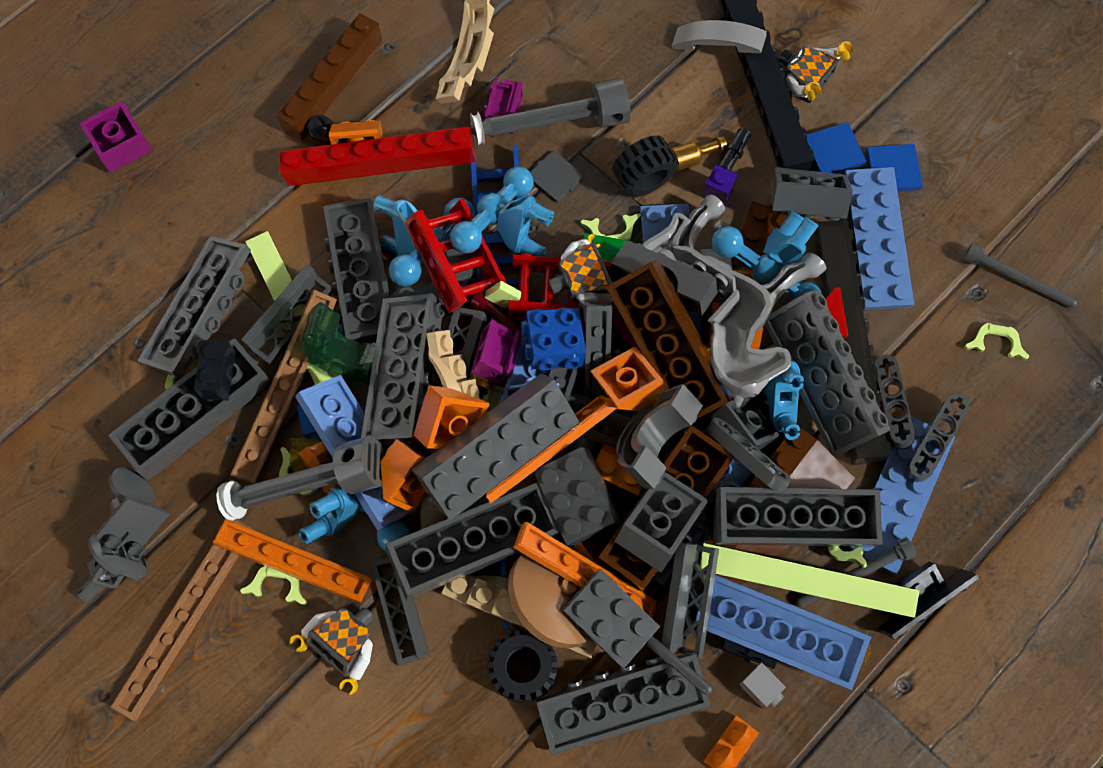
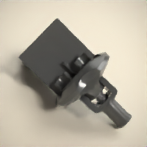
[77,467,170,603]

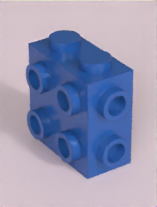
[521,307,587,371]

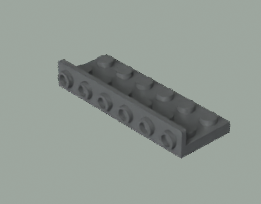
[765,290,890,457]
[361,293,445,446]

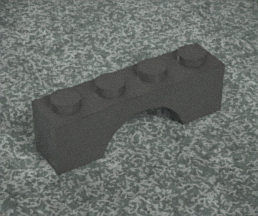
[611,240,717,316]

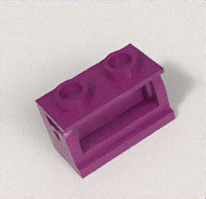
[482,77,524,134]
[471,319,520,385]

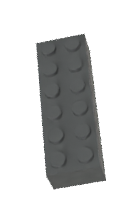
[108,338,271,481]
[411,374,580,520]
[385,482,560,601]
[712,487,883,547]

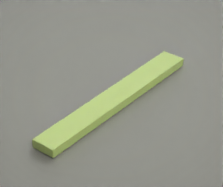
[245,231,339,385]
[699,543,919,618]

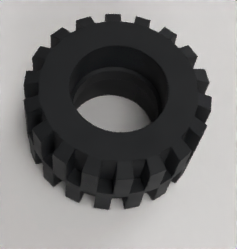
[612,135,679,197]
[488,630,557,703]

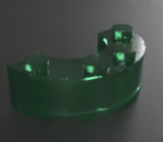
[301,302,376,385]

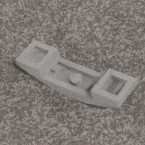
[672,20,767,53]

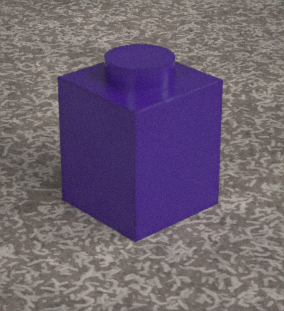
[702,165,738,206]

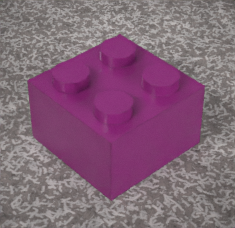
[79,101,153,173]

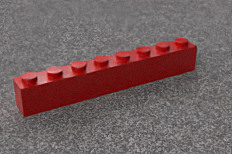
[280,127,476,186]

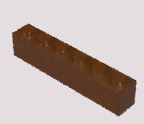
[277,13,382,141]

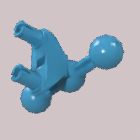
[450,166,555,257]
[374,195,475,287]
[712,211,822,301]
[730,361,804,440]
[299,458,410,551]

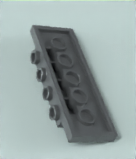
[323,197,390,343]
[137,236,251,377]
[536,652,711,756]

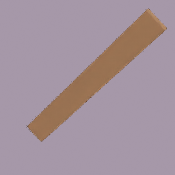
[230,290,337,484]
[110,520,255,721]

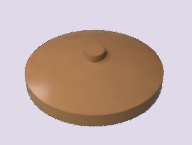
[508,544,591,648]

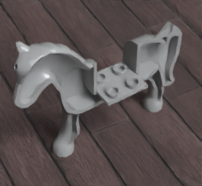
[642,195,827,408]

